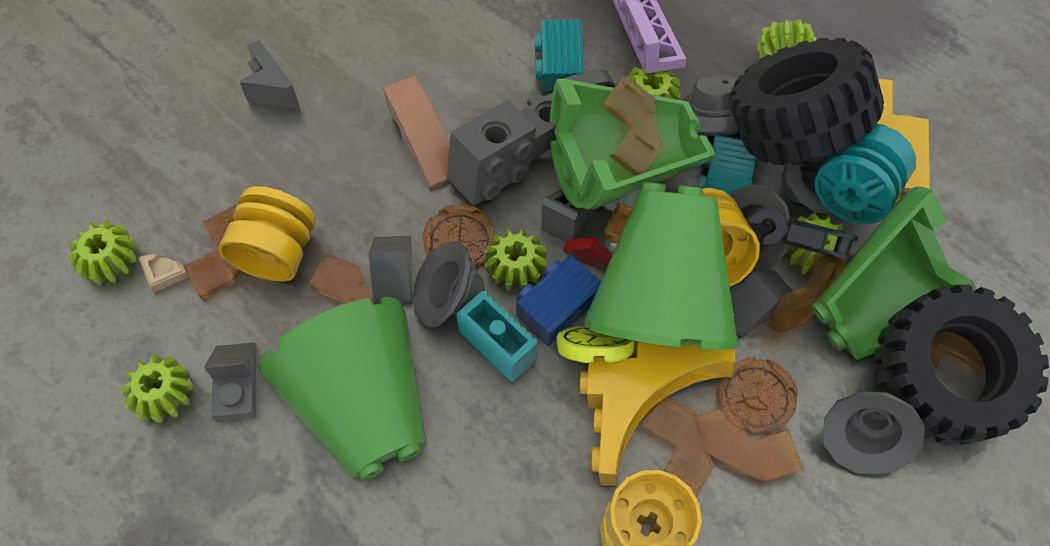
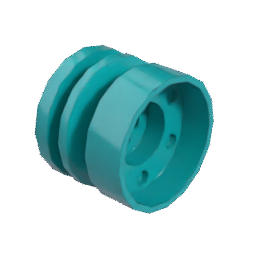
[814,124,916,225]

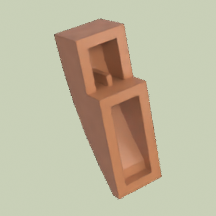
[383,75,450,190]

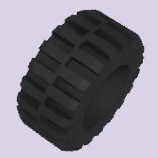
[729,38,884,166]
[873,284,1049,445]

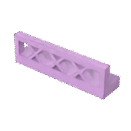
[612,0,686,74]

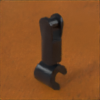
[746,207,858,261]

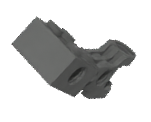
[447,69,616,206]

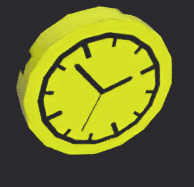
[556,326,635,363]

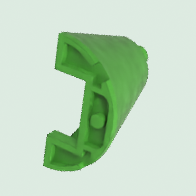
[550,79,716,210]
[584,182,737,350]
[811,187,976,360]
[259,297,427,480]

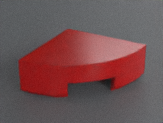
[563,237,613,269]

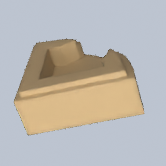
[139,254,189,293]

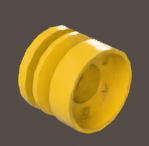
[218,186,316,282]
[702,188,760,287]
[600,470,702,546]

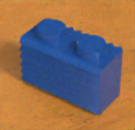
[516,255,601,346]

